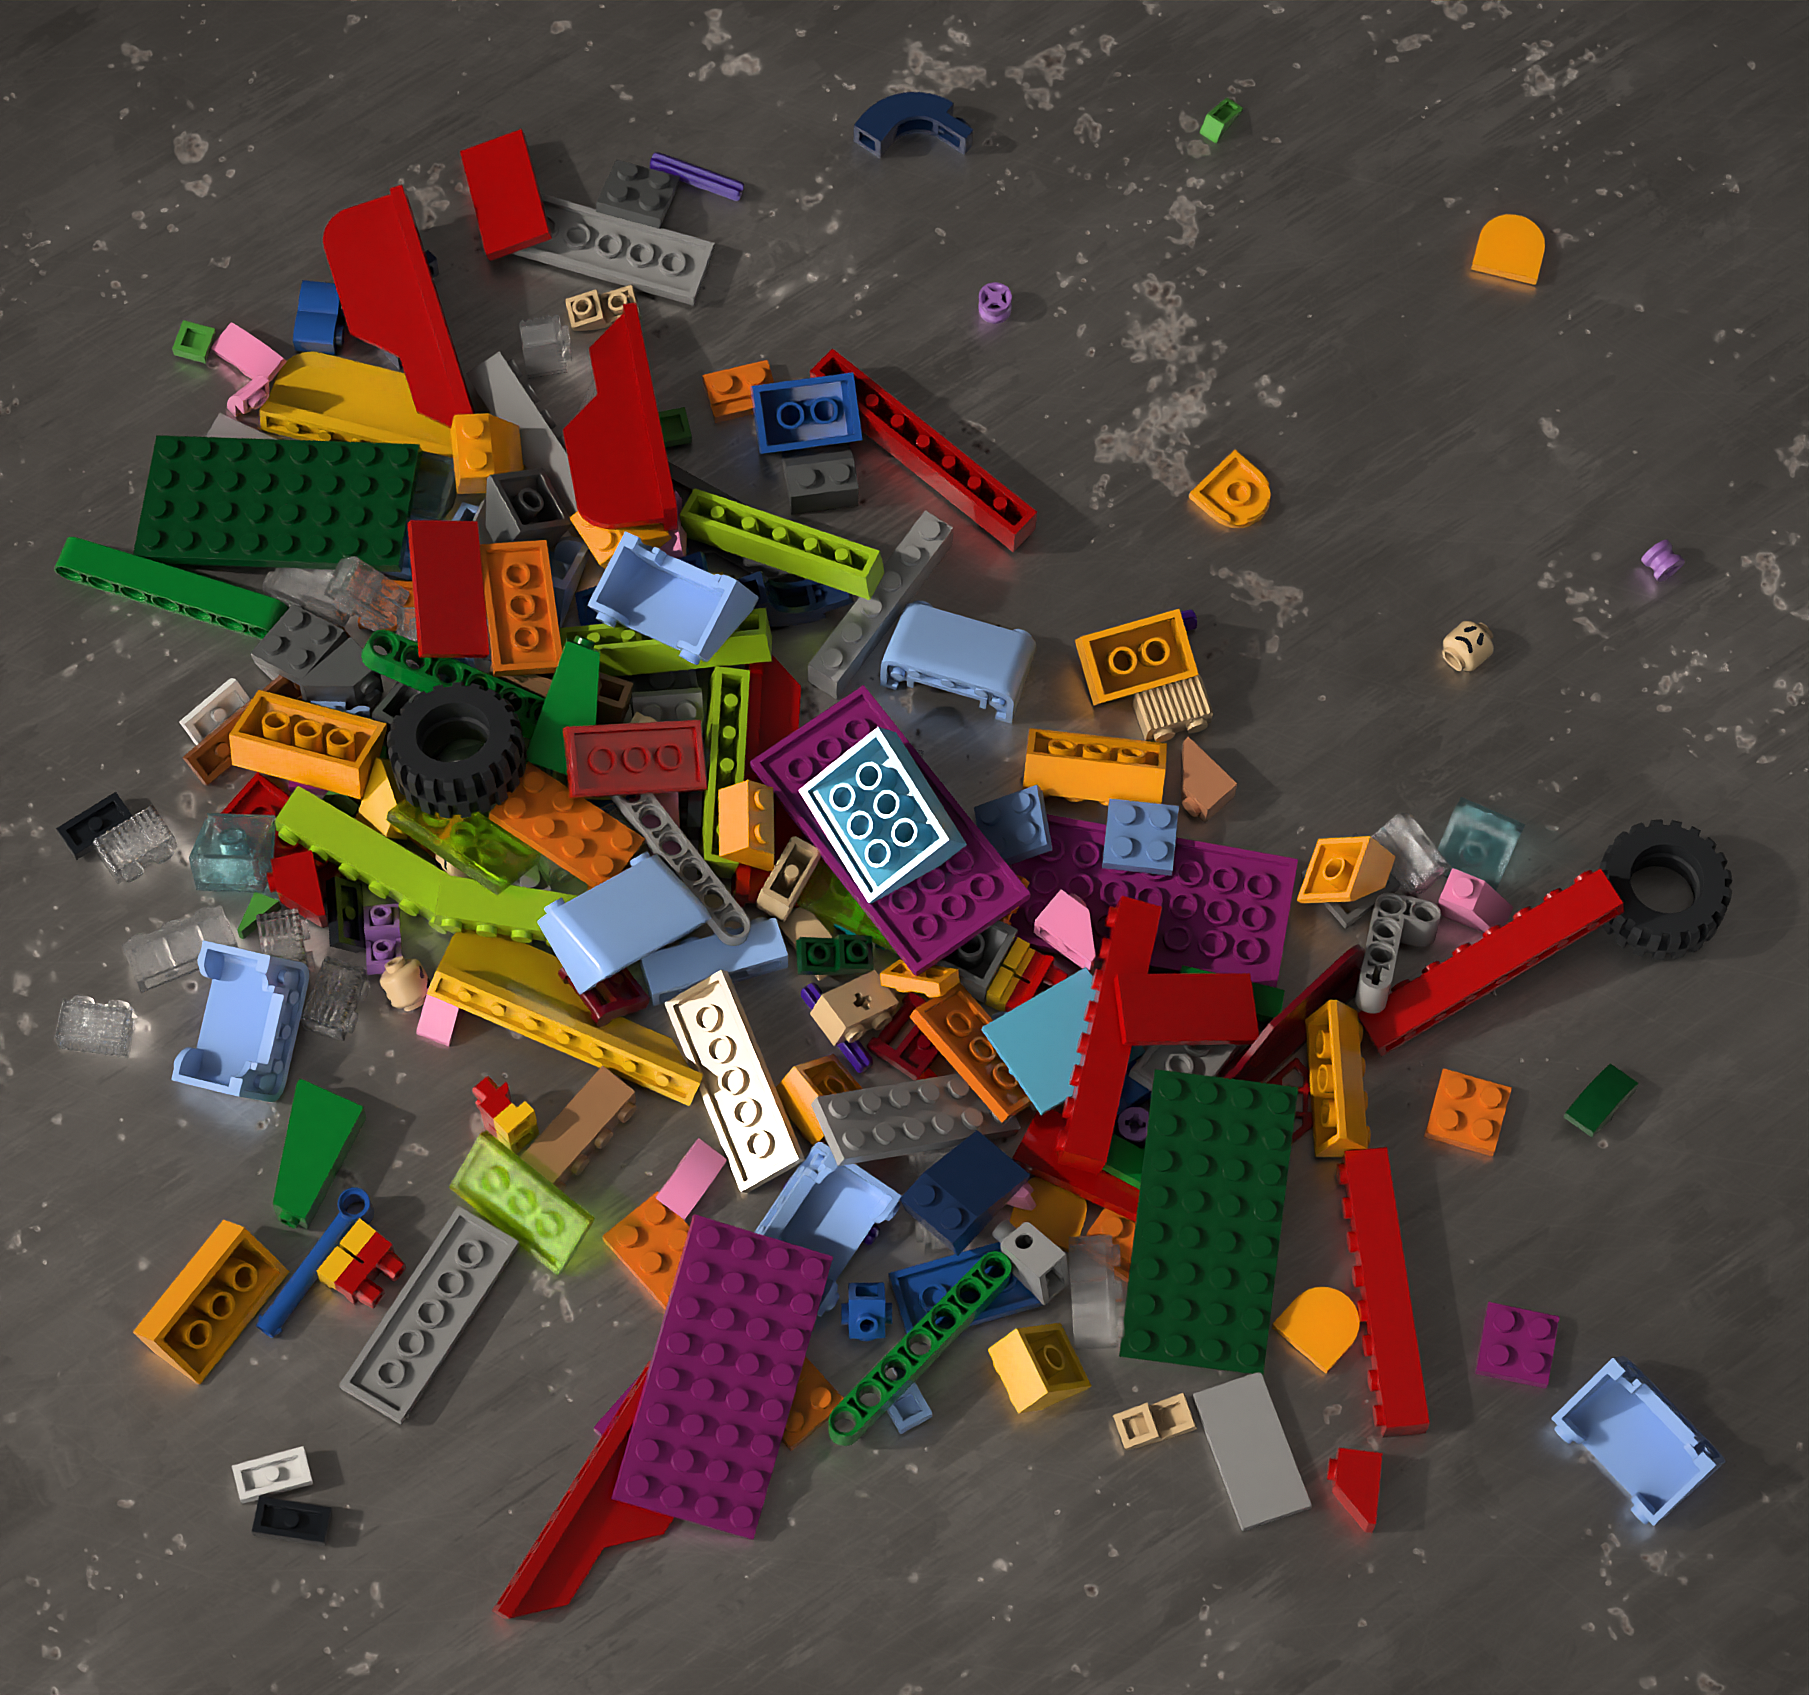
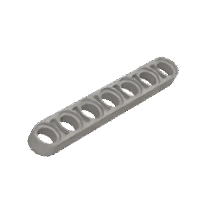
[609,794,751,946]

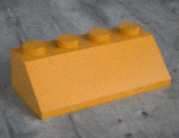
[229,690,387,799]
[1022,728,1167,806]
[1305,1000,1371,1158]
[133,1219,290,1385]

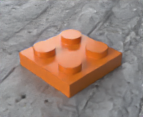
[1424,1068,1512,1157]

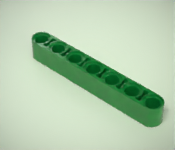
[54,537,289,639]
[361,629,545,739]
[828,1251,1012,1446]

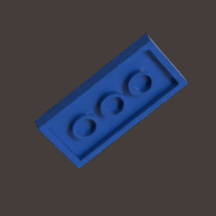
[888,1242,1047,1334]

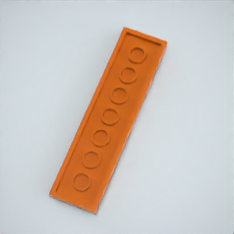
[602,1191,844,1451]

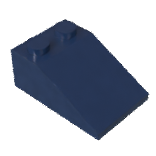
[900,1130,1031,1256]

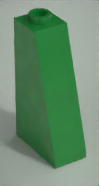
[526,635,600,775]
[273,1078,366,1229]

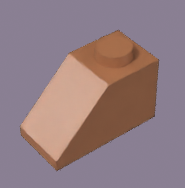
[1181,737,1237,823]

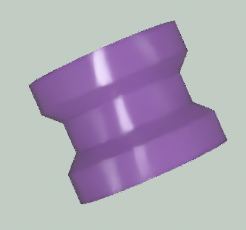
[978,282,1012,324]
[1641,539,1685,582]
[1116,1107,1149,1148]

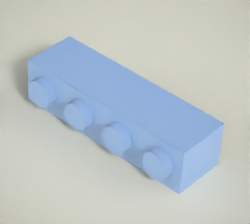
[640,917,788,1006]

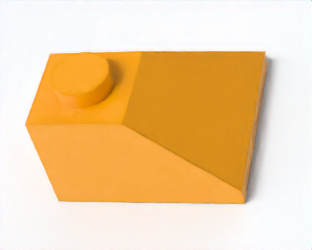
[1297,836,1395,903]

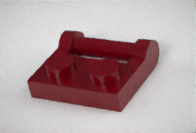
[558,966,650,1027]
[866,992,940,1081]

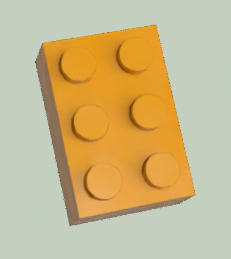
[1075,608,1199,706]

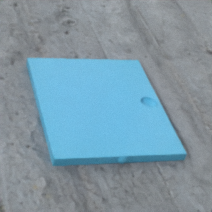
[981,967,1145,1115]

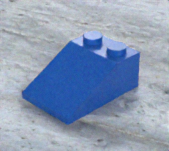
[750,372,862,454]

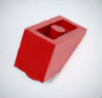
[266,850,329,928]
[1327,1448,1383,1533]

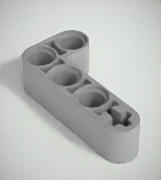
[1355,892,1441,1013]

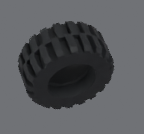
[387,682,527,819]
[1599,819,1733,960]

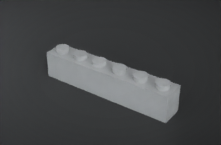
[466,351,581,538]
[808,510,954,699]

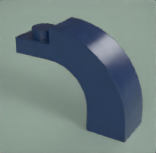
[853,92,973,158]
[736,571,854,627]

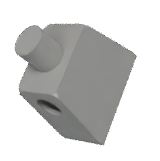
[992,1220,1070,1305]

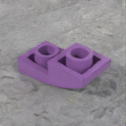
[364,903,402,975]

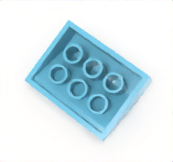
[799,727,967,904]

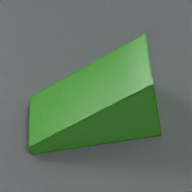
[1199,97,1243,143]
[237,892,281,939]

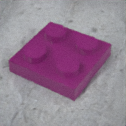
[1475,1302,1560,1389]

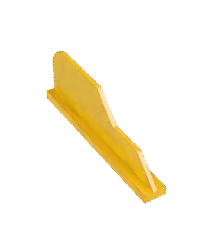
[259,352,525,479]
[427,928,704,1106]

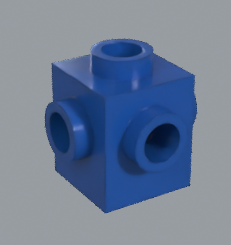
[841,1282,892,1341]

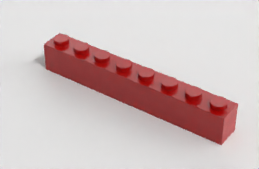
[810,348,1037,552]
[1358,868,1625,1057]
[1055,896,1162,1175]
[1336,1147,1430,1438]

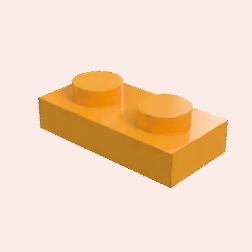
[880,959,960,998]

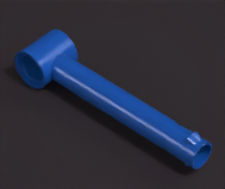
[256,1187,374,1338]

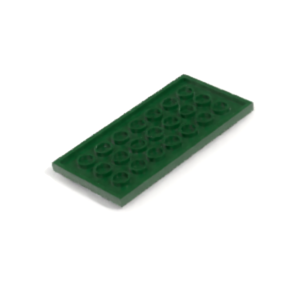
[133,435,423,572]
[1119,1069,1298,1376]

